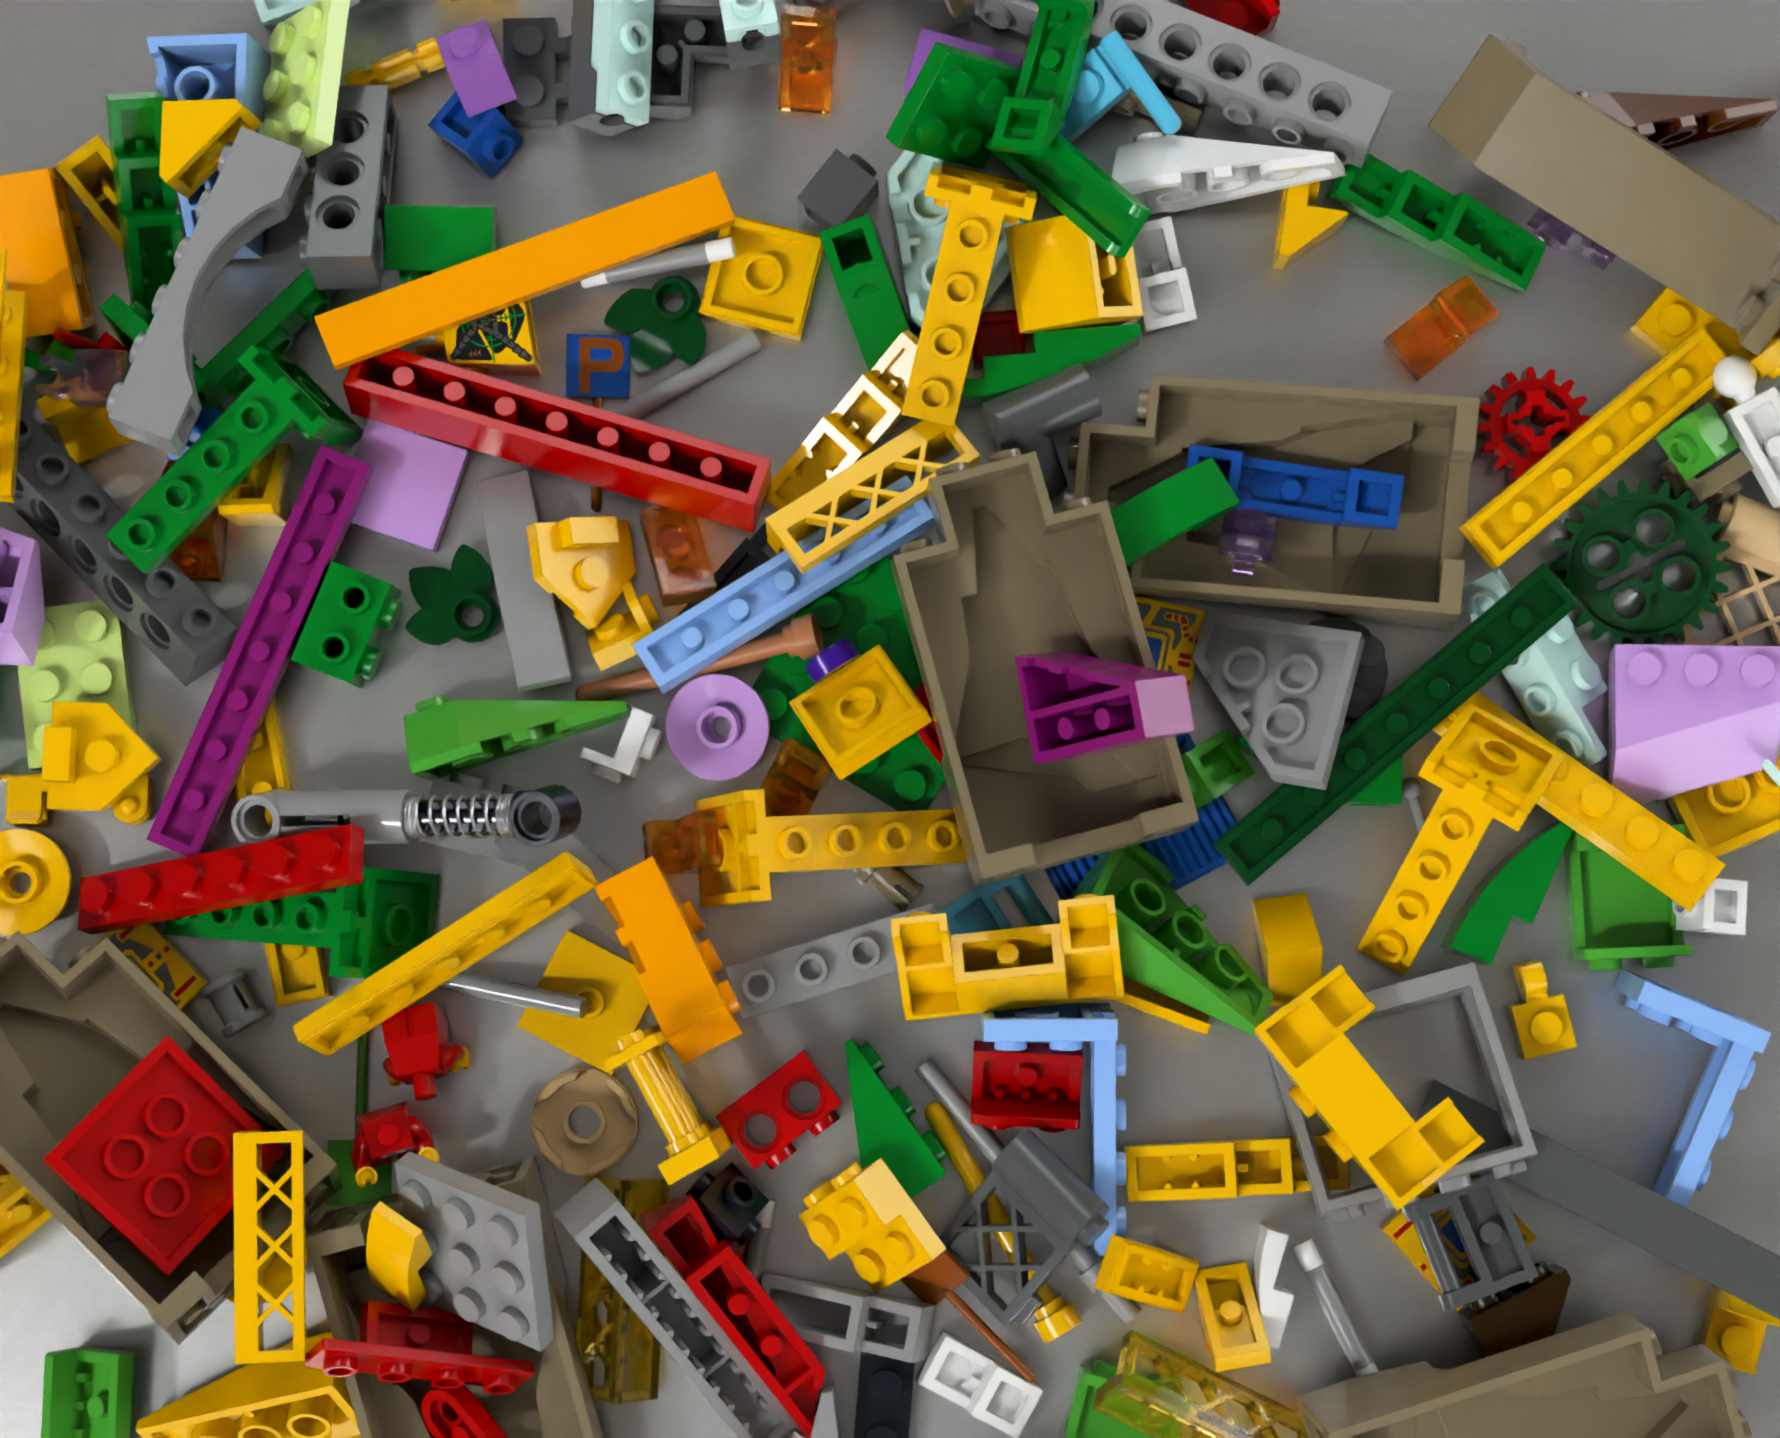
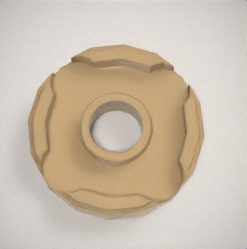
[531,1068,639,1176]

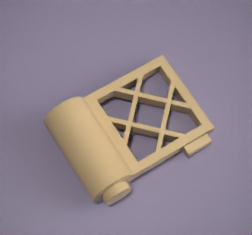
[1673,493,1780,646]

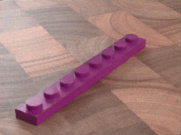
[146,445,374,857]

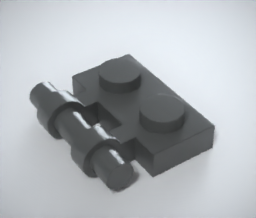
[503,17,572,127]

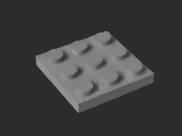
[394,1151,555,1352]

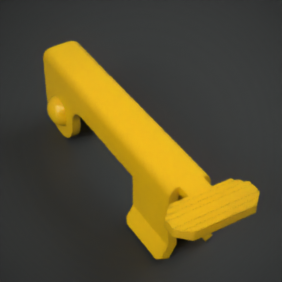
[0,773,154,827]

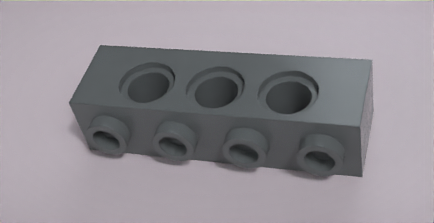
[299,85,398,290]

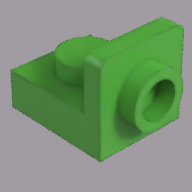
[1655,402,1740,482]
[1181,728,1255,810]

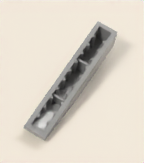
[553,1177,798,1438]

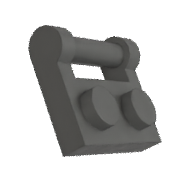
[1401,1171,1539,1312]

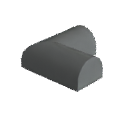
[649,4,750,120]
[982,363,1102,499]

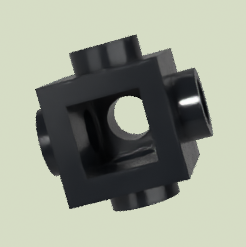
[685,1162,770,1248]

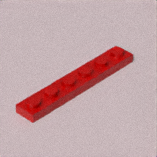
[77,824,364,935]

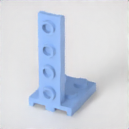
[1613,969,1771,1208]
[981,1003,1126,1256]

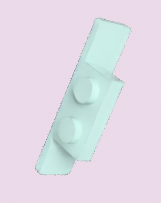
[1462,569,1608,767]

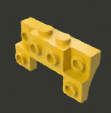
[891,894,1124,1021]
[1254,964,1485,1211]

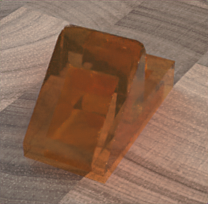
[778,4,837,115]
[1384,275,1500,382]
[760,737,833,817]

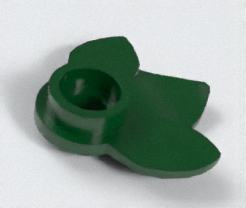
[604,276,707,374]
[405,544,500,646]

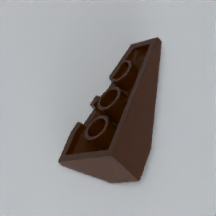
[1576,91,1779,152]

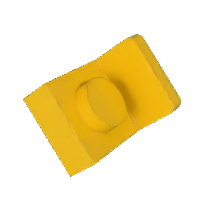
[585,581,661,671]

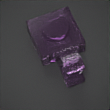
[1218,509,1278,578]

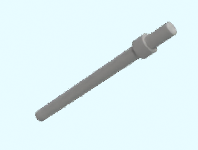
[915,1057,1142,1324]

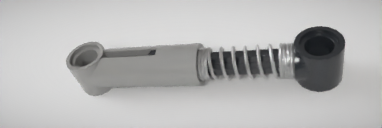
[231,784,582,847]

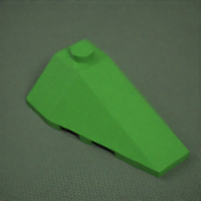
[403,695,632,781]
[1056,844,1274,1036]

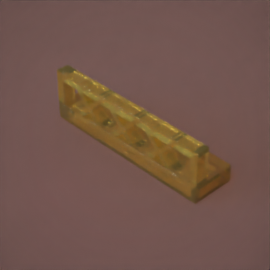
[576,1175,669,1404]
[1093,1330,1308,1438]

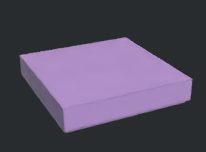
[350,419,470,552]

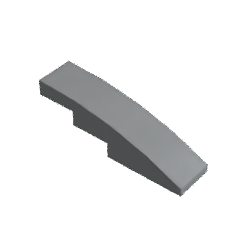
[476,470,572,693]

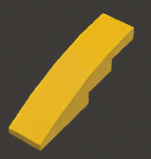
[766,330,919,511]
[1124,1134,1350,1202]

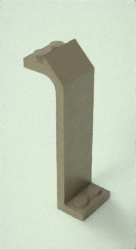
[1428,34,1780,356]

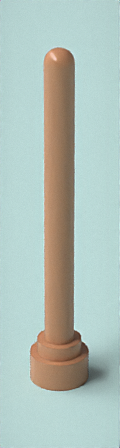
[575,613,825,701]

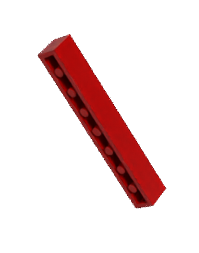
[343,349,771,533]

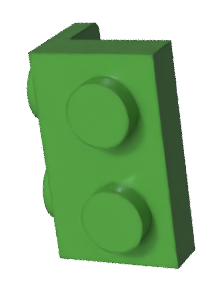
[41,1346,134,1438]

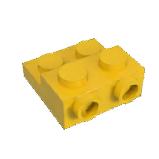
[798,1158,946,1293]

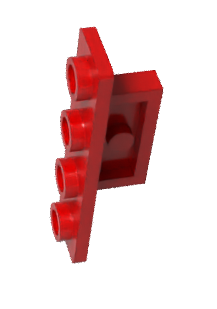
[305,1300,535,1395]

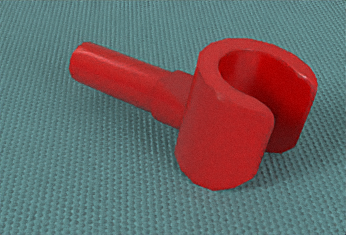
[53,327,130,368]

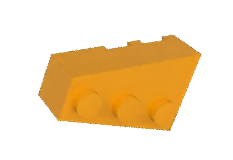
[0,167,96,338]
[594,856,742,1064]

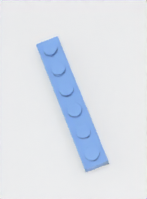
[632,475,935,694]

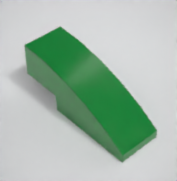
[1440,821,1573,965]

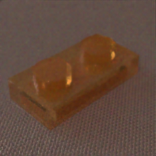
[640,506,717,607]

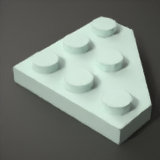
[885,150,1039,329]

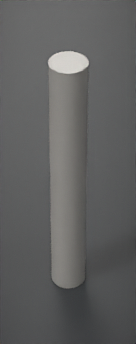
[615,330,762,420]
[436,972,588,1018]

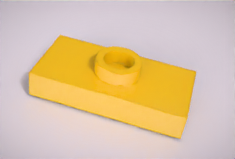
[1094,1234,1200,1314]

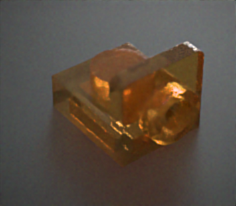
[642,811,721,875]

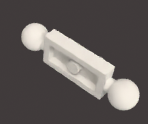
[1713,355,1780,509]

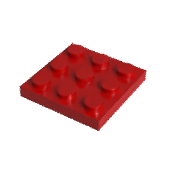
[41,1035,286,1277]

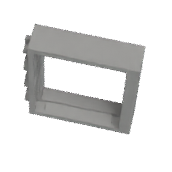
[1268,962,1538,1224]

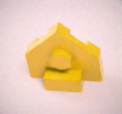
[526,516,636,630]
[41,701,163,812]

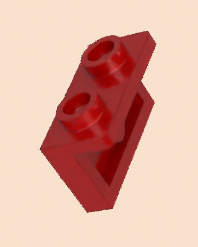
[971,1040,1083,1133]

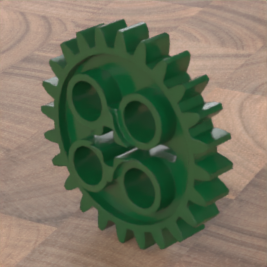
[1551,477,1732,649]

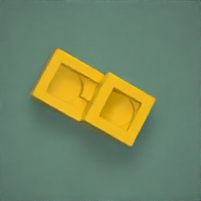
[366,1201,432,1311]

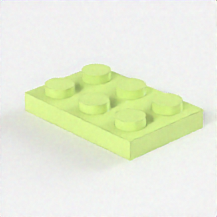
[258,0,350,159]
[17,600,138,771]

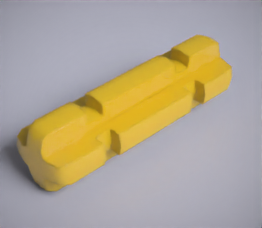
[345,38,445,90]

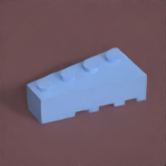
[146,33,271,259]

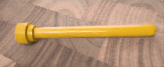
[924,1102,1082,1343]

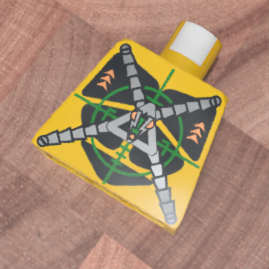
[414,300,541,376]

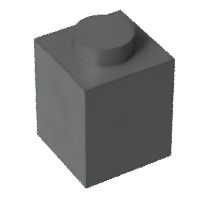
[797,148,879,230]

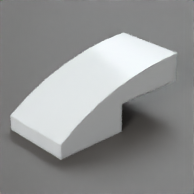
[1133,216,1197,332]
[1252,1224,1294,1349]
[915,1331,1044,1438]

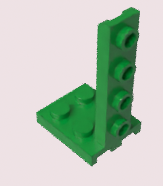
[886,42,1152,258]
[98,268,340,414]
[106,345,363,574]
[164,867,439,979]

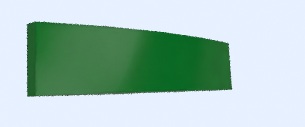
[105,91,183,317]
[1327,154,1548,291]
[958,323,1142,410]

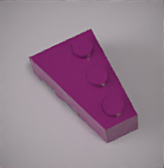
[1015,651,1195,765]

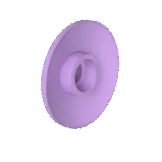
[665,674,770,781]

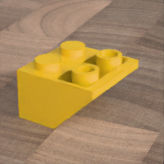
[1005,215,1143,334]

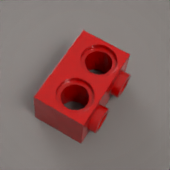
[715,1049,843,1170]

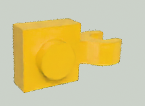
[1506,960,1577,1060]

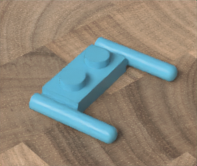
[1056,30,1181,216]

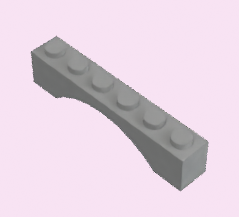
[107,126,309,457]

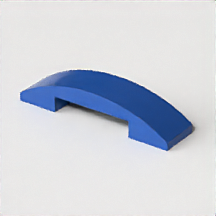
[1186,444,1405,530]

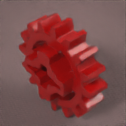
[1477,367,1591,482]

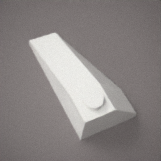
[1111,132,1346,218]

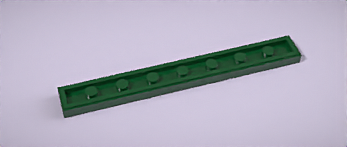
[1211,562,1580,886]

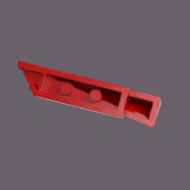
[640,1194,825,1438]

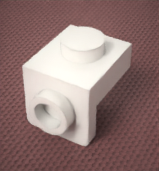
[580,708,662,784]
[1672,878,1748,936]

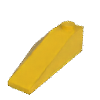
[135,1332,361,1438]

